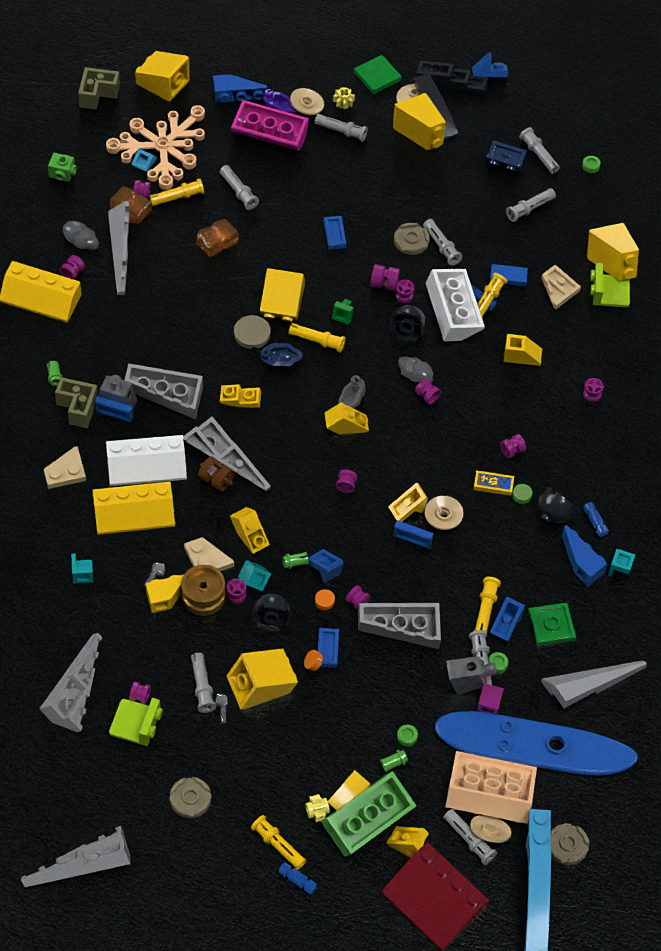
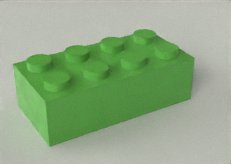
[321,771,416,857]

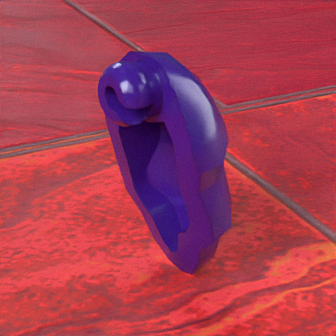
[263,89,299,115]

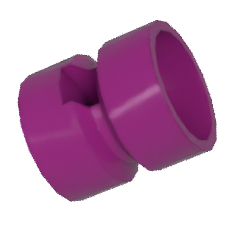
[370,264,400,292]

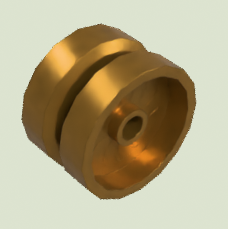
[181,564,225,616]

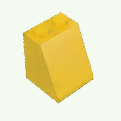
[135,51,190,102]
[393,93,446,150]
[587,223,639,281]
[260,268,305,322]
[227,649,298,710]

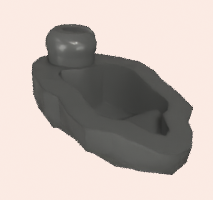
[63,221,99,250]
[398,356,433,382]
[338,375,366,409]

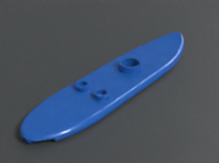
[435,711,638,776]

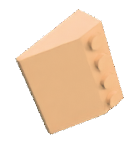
[445,751,537,824]

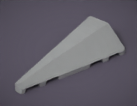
[108,201,130,295]
[183,417,271,491]
[40,633,102,732]
[541,661,647,708]
[21,826,130,887]

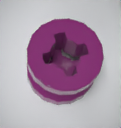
[133,180,151,200]
[395,280,414,303]
[583,378,604,402]
[336,470,357,493]
[227,579,246,603]
[346,585,371,610]
[129,681,151,705]

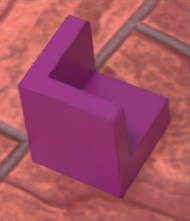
[477,684,504,715]

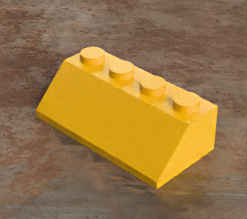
[0,261,81,322]
[93,482,175,535]

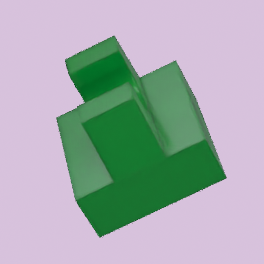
[332,299,354,325]

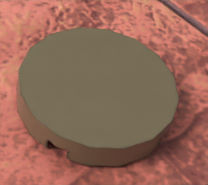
[394,223,430,255]
[234,315,271,349]
[170,777,211,818]
[550,823,589,865]

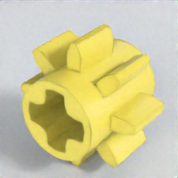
[333,87,355,109]
[305,794,330,822]

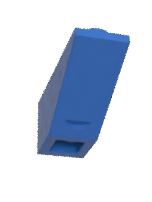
[213,75,267,103]
[562,525,607,586]

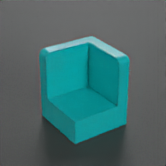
[608,549,635,577]
[71,554,93,583]
[238,560,271,591]

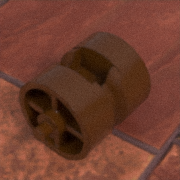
[198,456,235,491]

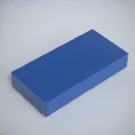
[324,216,347,250]
[490,264,528,286]
[95,396,133,422]
[393,521,433,549]
[318,628,339,668]

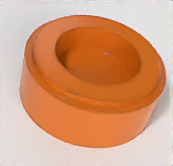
[315,590,335,610]
[304,650,323,671]

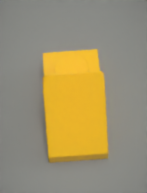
[388,483,428,522]
[387,826,429,858]

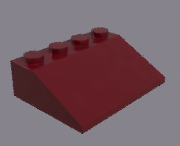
[381,842,489,951]

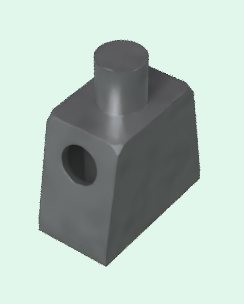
[98,375,137,408]
[446,657,497,695]

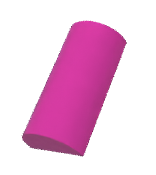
[231,100,309,151]

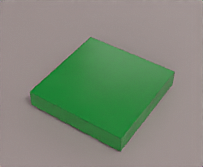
[354,55,402,94]
[528,603,576,646]

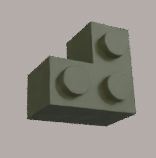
[78,67,120,109]
[55,377,98,428]

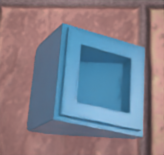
[131,149,157,172]

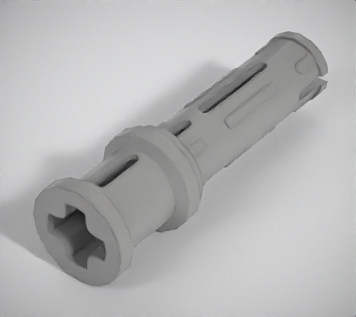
[315,114,368,142]
[519,127,560,174]
[220,165,259,210]
[506,188,556,222]
[423,219,462,266]
[469,630,492,691]
[191,653,216,713]
[443,809,497,865]

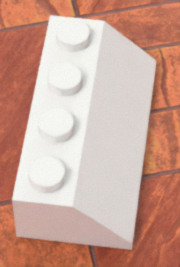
[426,269,484,341]
[106,435,187,486]

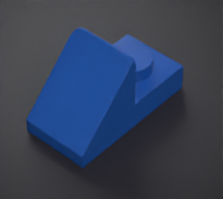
[472,52,508,77]
[308,549,343,583]
[490,596,525,641]

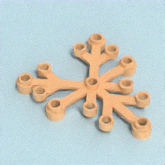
[106,105,205,191]

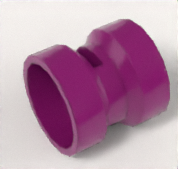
[60,255,85,280]
[415,378,441,404]
[500,434,526,459]

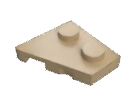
[542,265,581,309]
[44,447,86,489]
[184,537,234,571]

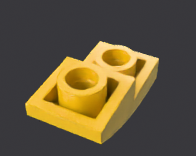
[220,385,261,408]
[328,770,370,810]

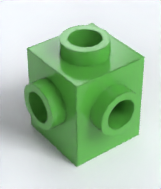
[48,153,77,182]

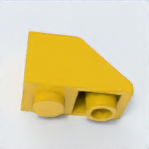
[504,334,542,366]
[325,403,369,434]
[230,507,270,554]
[146,575,184,613]

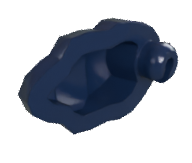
[260,343,303,368]

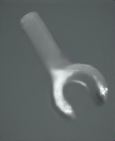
[144,563,165,587]
[215,694,228,723]

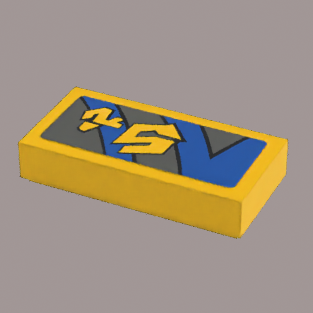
[474,471,514,496]

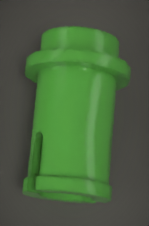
[47,361,63,386]
[282,552,308,569]
[380,750,408,772]

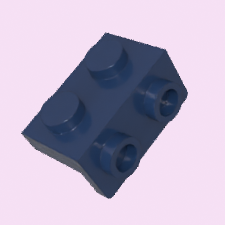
[486,140,527,172]

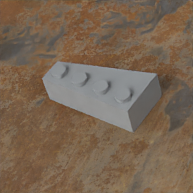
[125,364,203,419]
[358,603,441,649]

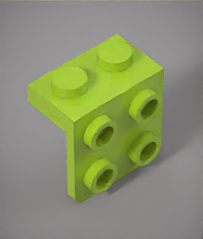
[590,263,630,307]
[109,698,163,746]

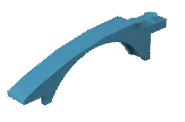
[524,809,551,951]

